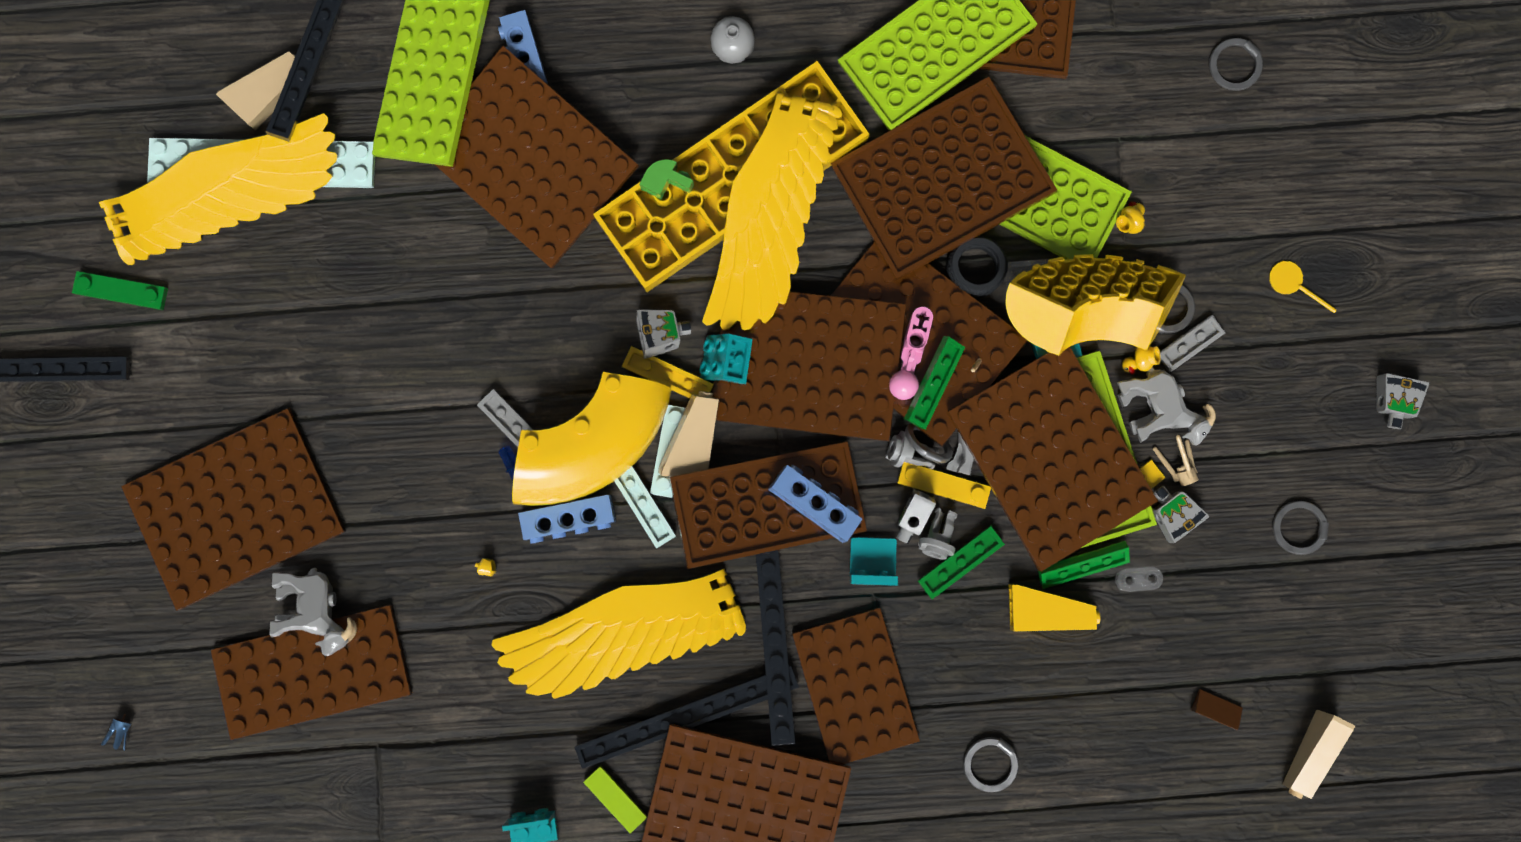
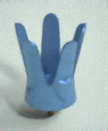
[101,714,131,751]

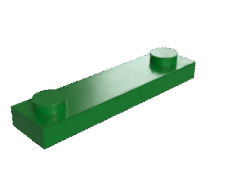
[72,271,168,310]
[904,336,965,430]
[918,526,1005,599]
[1038,541,1130,589]

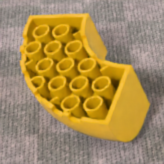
[1006,254,1186,356]
[512,372,672,506]

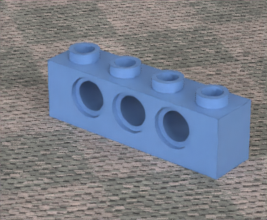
[498,10,548,84]
[768,465,862,543]
[518,495,616,544]

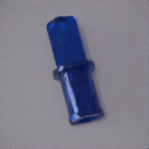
[499,446,516,481]

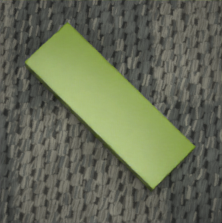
[583,765,648,833]

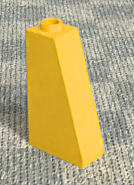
[1008,584,1100,631]

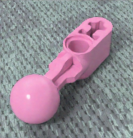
[889,307,933,400]

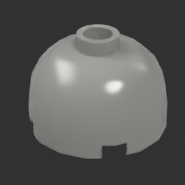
[710,16,755,64]

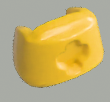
[475,558,496,576]

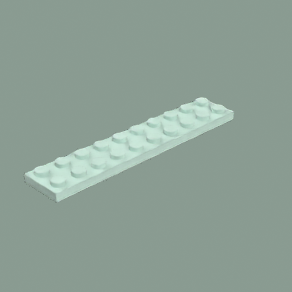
[147,138,375,188]

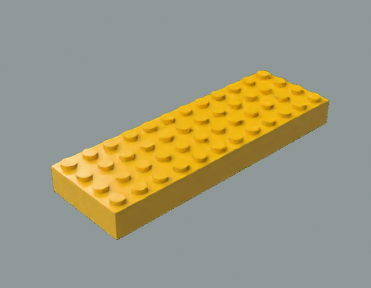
[593,61,869,292]

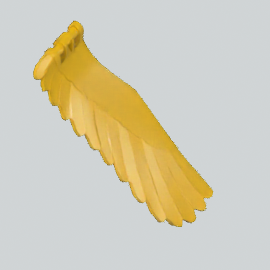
[702,92,842,331]
[99,113,338,265]
[491,569,746,699]

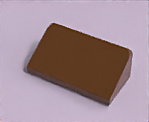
[1191,689,1243,730]

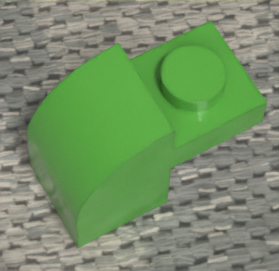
[639,160,694,200]

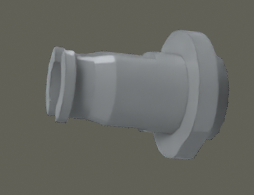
[885,431,939,469]
[918,508,957,559]

